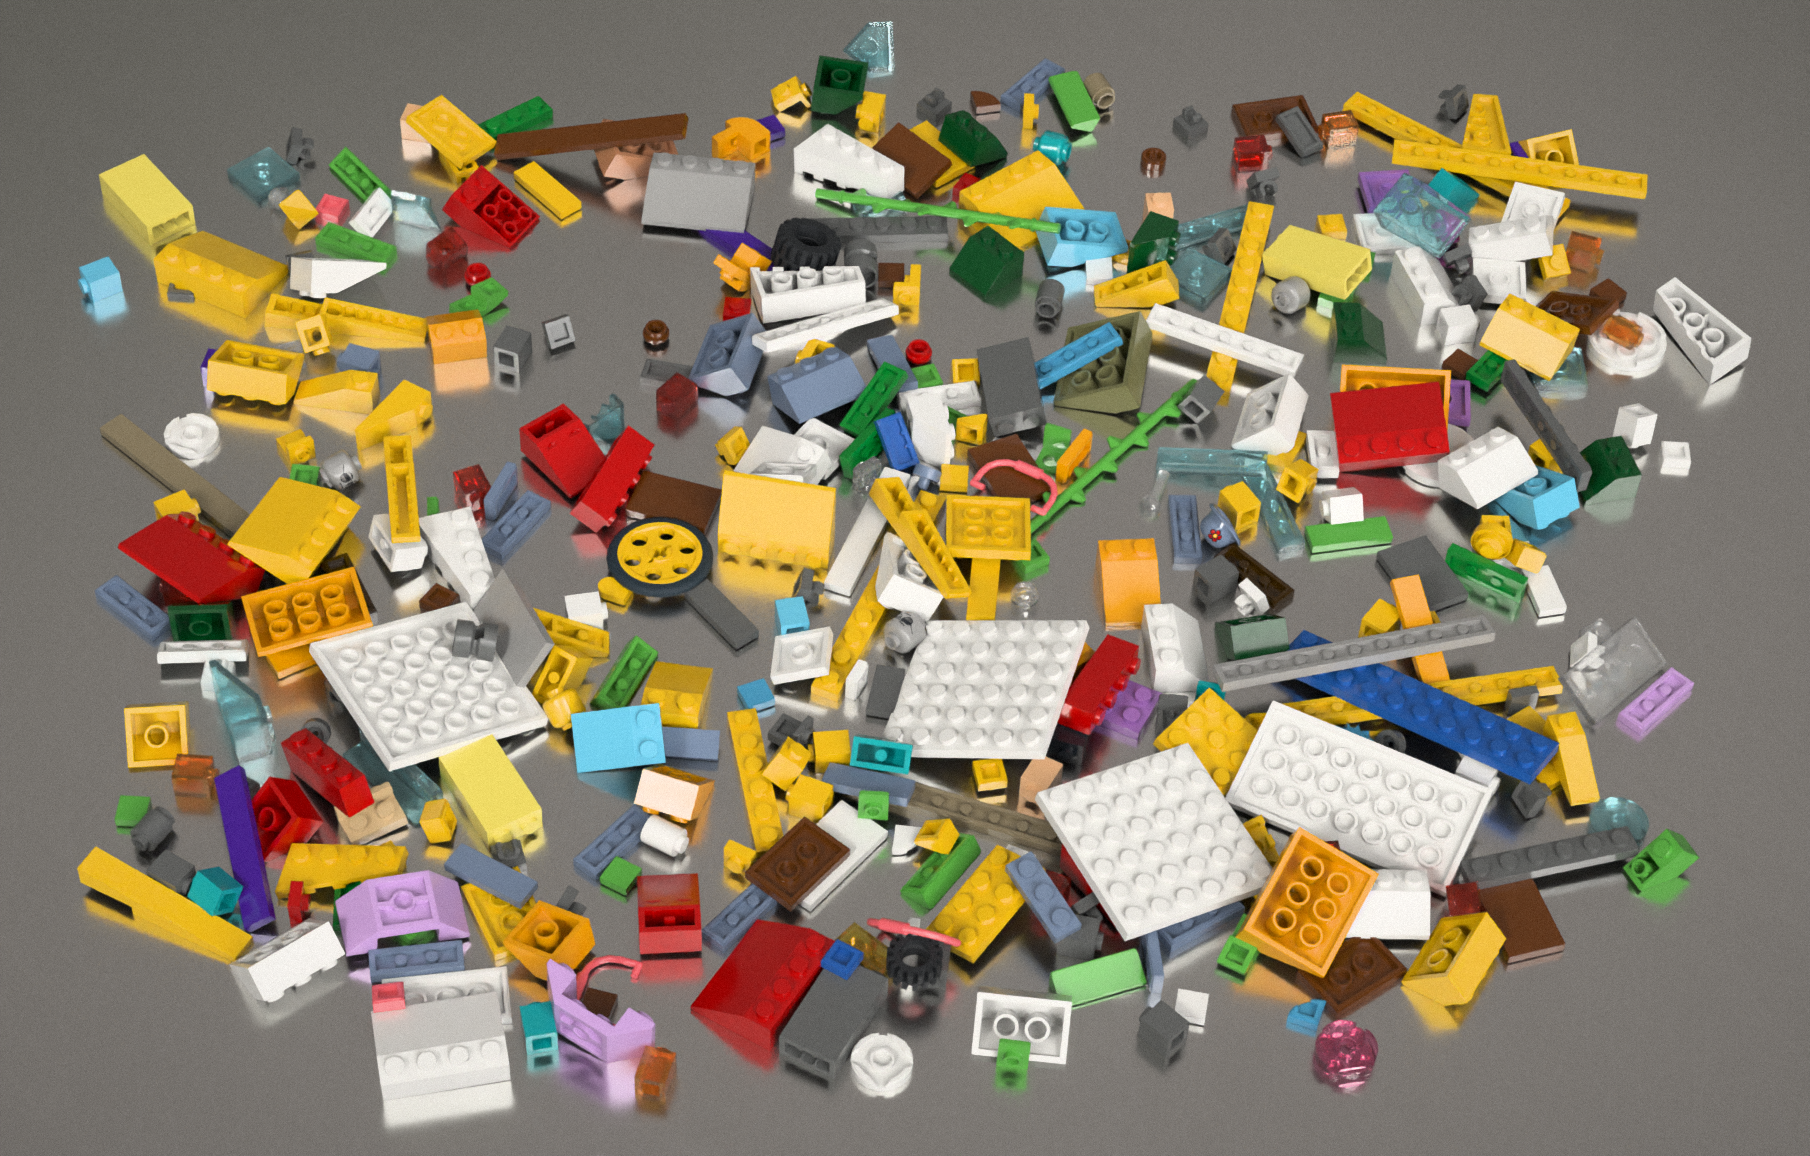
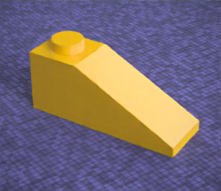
[1094,260,1180,307]
[293,370,380,414]
[355,380,433,450]
[533,608,609,657]
[1542,711,1600,806]

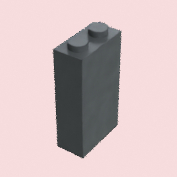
[977,337,1047,437]
[779,965,889,1079]

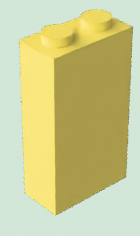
[99,154,195,245]
[1262,225,1372,300]
[439,734,543,850]

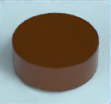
[1140,148,1166,171]

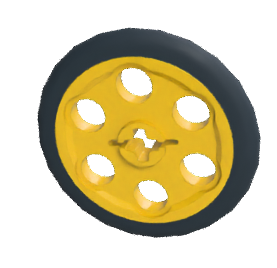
[606,517,714,598]

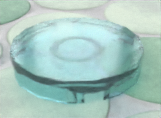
[1588,797,1649,846]

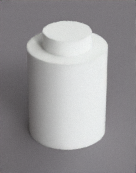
[640,814,689,857]

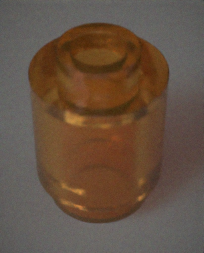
[1602,315,1644,350]

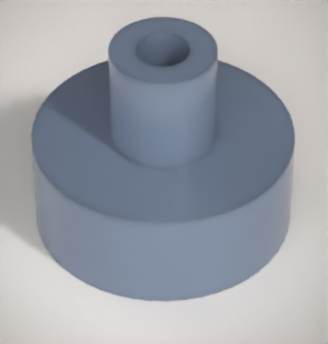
[912,463,942,491]

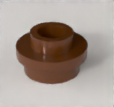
[643,320,669,344]

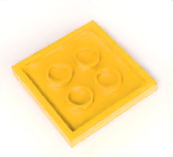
[946,495,1031,560]
[1153,688,1258,797]

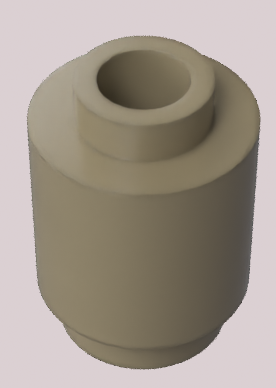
[1083,73,1115,109]

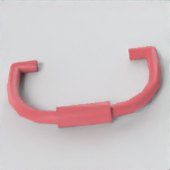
[970,459,1058,516]
[867,918,961,947]
[576,955,642,1026]

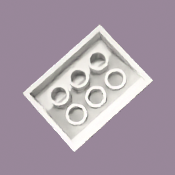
[371,991,511,1101]

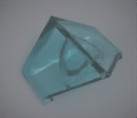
[842,21,895,72]
[391,190,442,232]
[584,393,625,446]

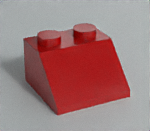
[251,776,323,862]

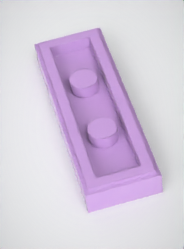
[1617,667,1694,736]

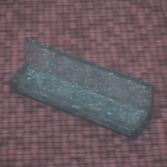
[343,726,443,827]

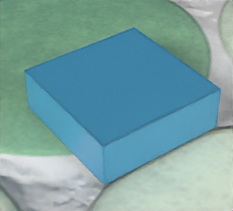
[737,678,775,711]

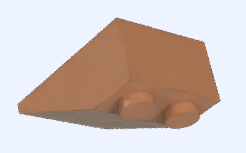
[594,119,678,180]

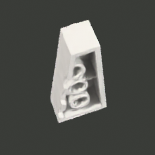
[794,124,904,199]
[750,266,866,324]
[1653,277,1752,385]
[419,507,495,612]

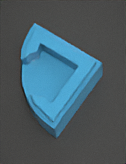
[1286,999,1326,1031]

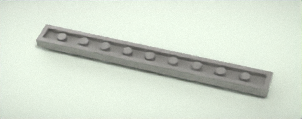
[1213,615,1495,692]

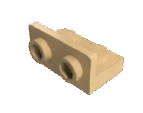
[334,782,408,845]

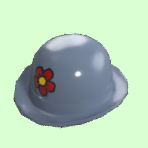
[1200,503,1241,548]

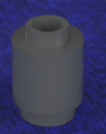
[1035,279,1065,318]
[130,806,175,851]

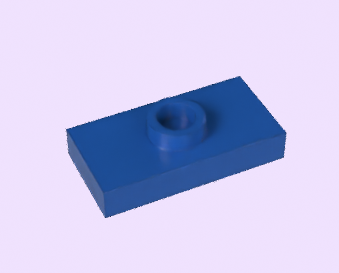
[874,412,920,471]

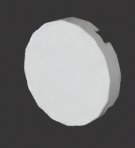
[164,413,220,460]
[850,1033,913,1092]

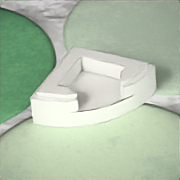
[892,825,922,855]

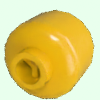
[543,686,586,731]

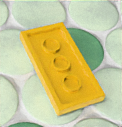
[926,844,1045,963]

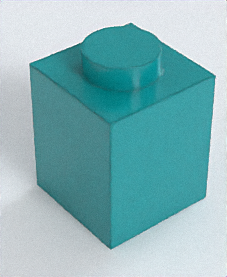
[187,866,244,916]
[519,1001,558,1055]

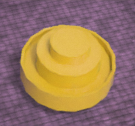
[1470,523,1513,560]

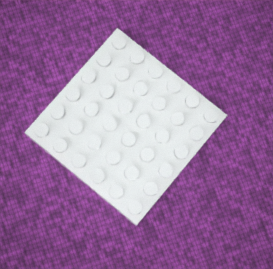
[309,602,548,771]
[882,620,1089,759]
[1035,743,1272,941]

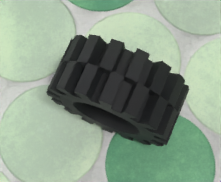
[886,934,943,991]

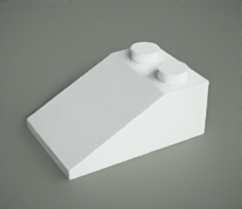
[290,257,387,298]
[733,426,832,485]
[875,532,943,622]

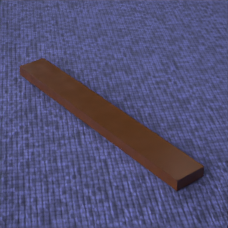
[494,113,689,160]

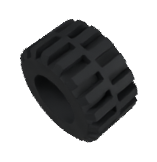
[771,217,841,271]

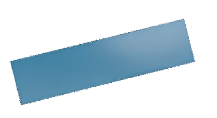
[1035,322,1123,389]

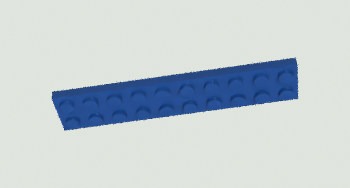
[1287,630,1559,784]

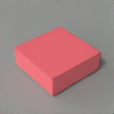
[315,194,349,223]
[372,982,406,1013]

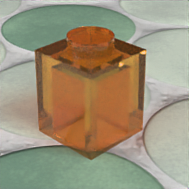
[1318,110,1359,149]
[1565,231,1604,274]
[171,753,220,798]
[634,1046,677,1102]

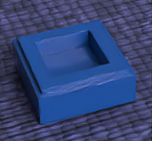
[821,939,864,980]

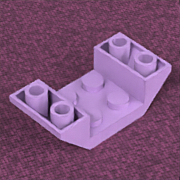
[335,870,470,957]
[547,959,655,1063]

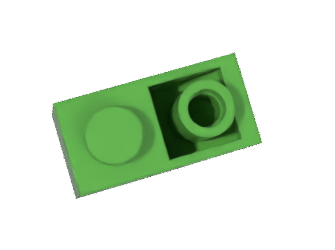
[1623,829,1700,891]

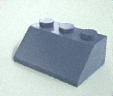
[688,313,766,396]
[767,347,866,424]

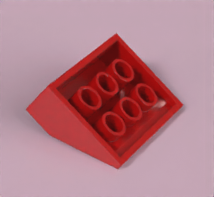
[1330,382,1450,472]
[118,511,265,604]
[690,919,835,1051]

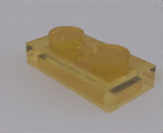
[834,922,888,977]

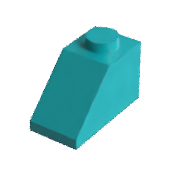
[1423,168,1480,212]
[849,734,913,775]

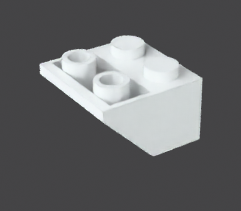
[906,393,955,469]

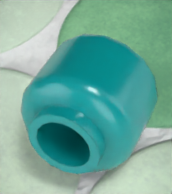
[1033,130,1072,166]

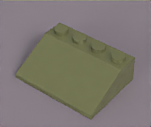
[1053,311,1153,413]

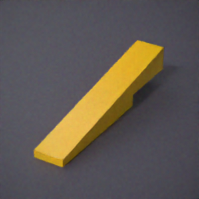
[264,293,427,343]
[383,435,420,543]
[869,477,972,599]
[966,558,1001,620]
[77,846,253,962]

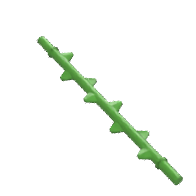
[815,188,1061,234]
[1030,379,1197,534]

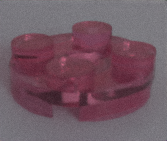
[1314,1020,1378,1080]

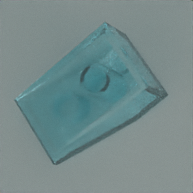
[1373,172,1472,258]
[209,660,276,763]

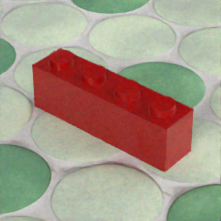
[569,425,655,533]
[1057,634,1141,735]
[281,728,375,818]

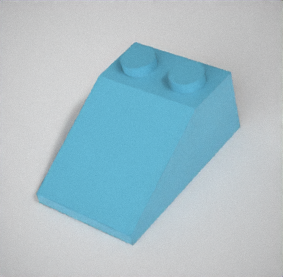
[1035,207,1129,267]
[1494,465,1580,530]
[571,703,666,773]

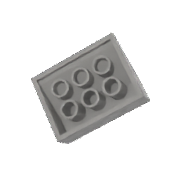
[642,152,755,233]

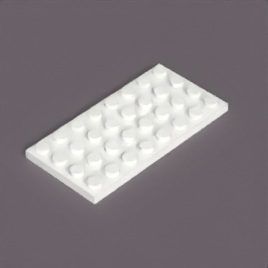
[1225,701,1493,897]

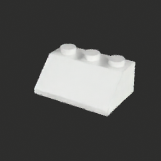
[1469,215,1554,261]
[1391,246,1460,326]
[1231,373,1309,456]
[1438,427,1538,509]
[1141,603,1210,693]
[1345,869,1430,940]
[229,918,345,1003]
[971,986,1072,1064]

